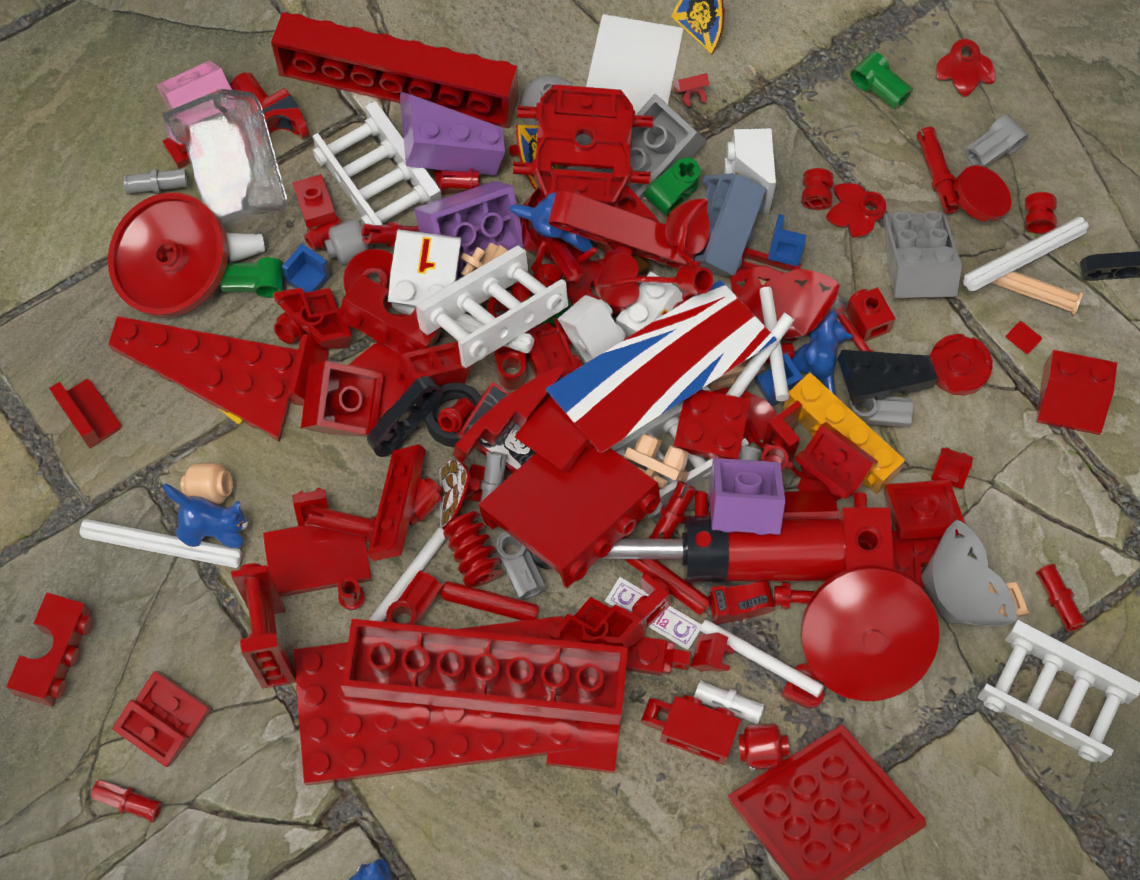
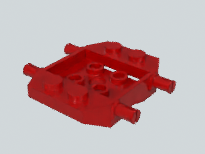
[513,84,654,207]

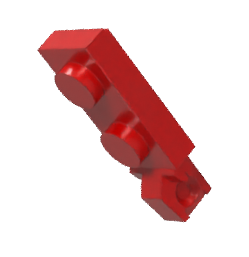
[626,637,691,676]

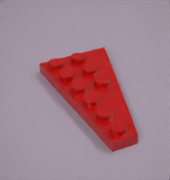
[108,316,298,442]

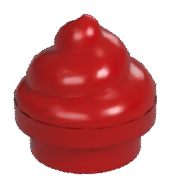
[274,312,305,344]

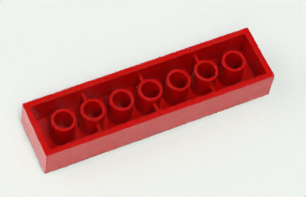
[271,12,518,129]
[341,618,628,725]

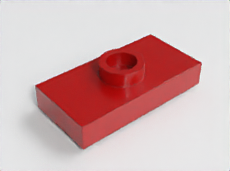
[292,174,337,228]

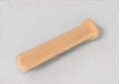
[991,271,1084,316]

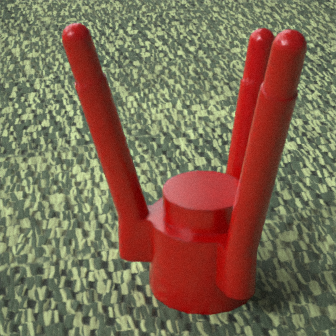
[531,241,597,287]

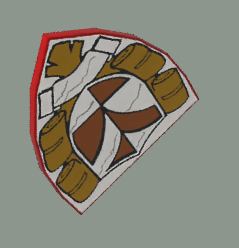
[439,460,482,529]

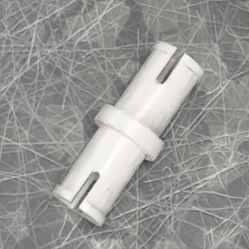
[694,680,765,724]

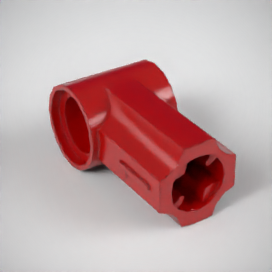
[386,570,444,625]

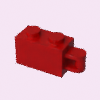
[641,695,740,765]

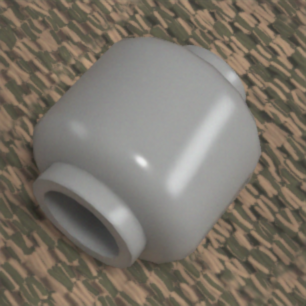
[324,220,373,265]

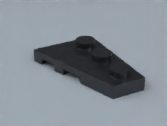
[838,349,938,406]

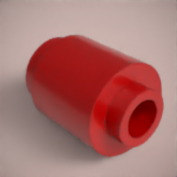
[409,477,443,526]

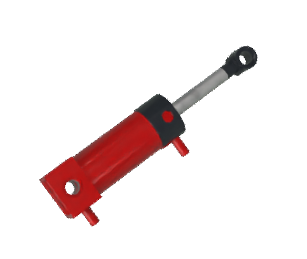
[531,491,894,583]

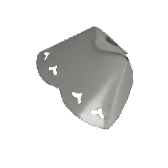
[921,520,1017,626]

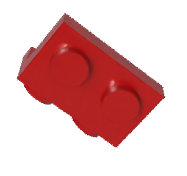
[794,422,878,499]

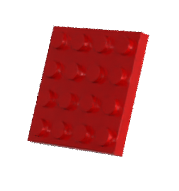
[728,724,926,880]

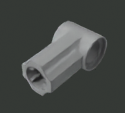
[965,114,1029,167]
[848,396,913,428]
[496,531,546,600]

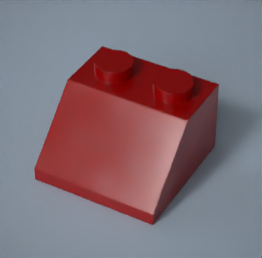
[1036,349,1118,435]
[300,361,384,437]

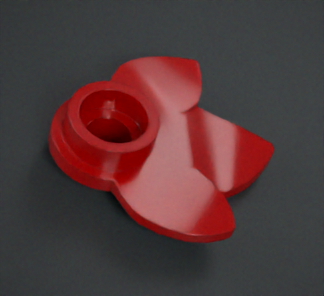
[936,39,996,98]
[826,183,887,238]

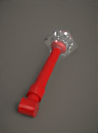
[825,294,874,352]

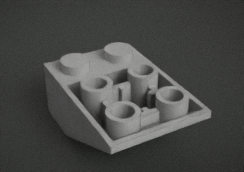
[883,211,962,298]

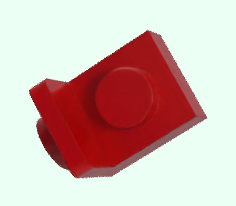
[632,573,670,630]

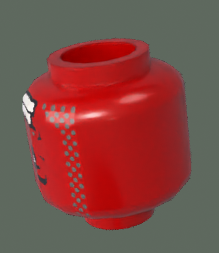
[739,723,789,770]

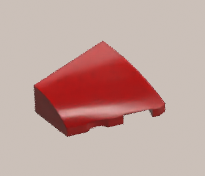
[273,287,352,349]
[550,597,646,647]

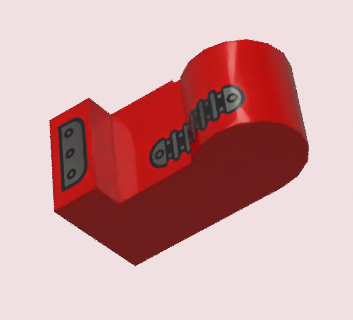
[708,581,775,625]

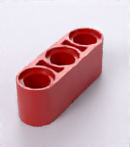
[488,297,526,390]

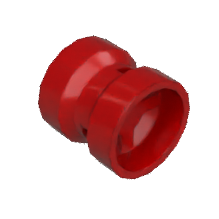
[801,168,834,210]
[1025,192,1057,234]

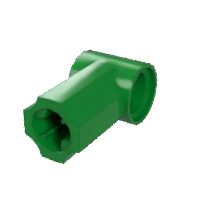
[850,51,913,109]
[220,257,284,298]

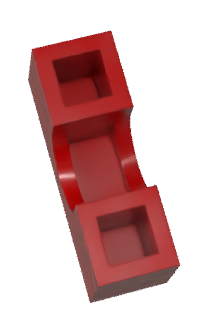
[337,275,442,354]
[6,592,93,707]

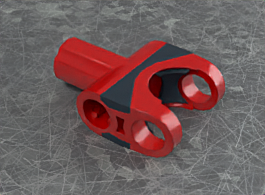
[230,72,309,161]

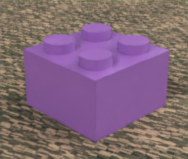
[709,458,785,535]

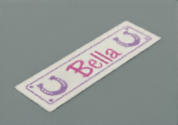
[605,577,702,650]

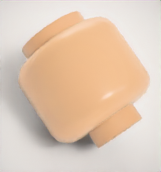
[180,462,233,505]

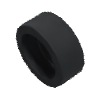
[425,382,481,447]

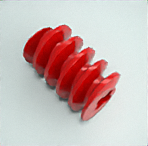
[443,511,504,587]

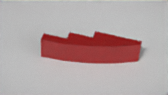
[452,366,565,462]

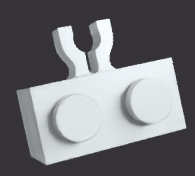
[558,295,626,364]

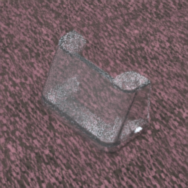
[162,89,287,228]

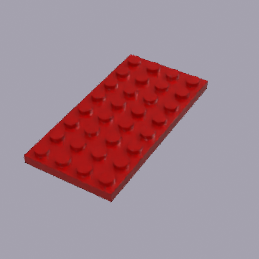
[293,616,580,786]

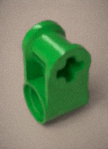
[644,157,701,217]

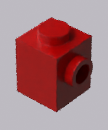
[845,287,896,342]

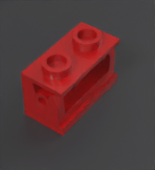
[525,318,582,379]

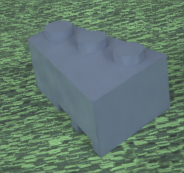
[694,173,766,276]

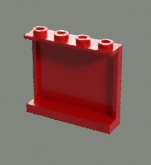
[478,446,661,588]

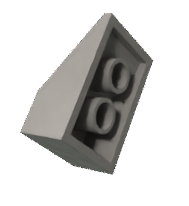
[601,94,707,199]

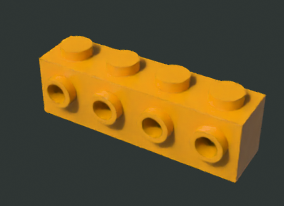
[783,373,905,495]

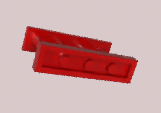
[231,563,296,689]

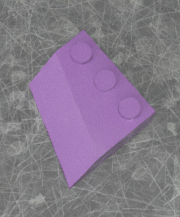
[400,92,505,175]
[414,181,524,281]

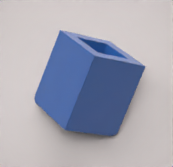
[768,214,806,266]
[282,244,331,293]
[755,353,803,407]

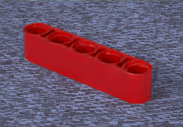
[548,191,695,269]

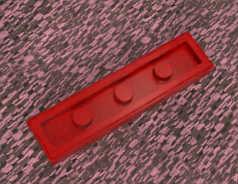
[367,444,426,562]

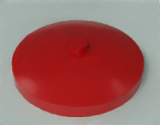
[108,192,228,318]
[801,565,940,701]

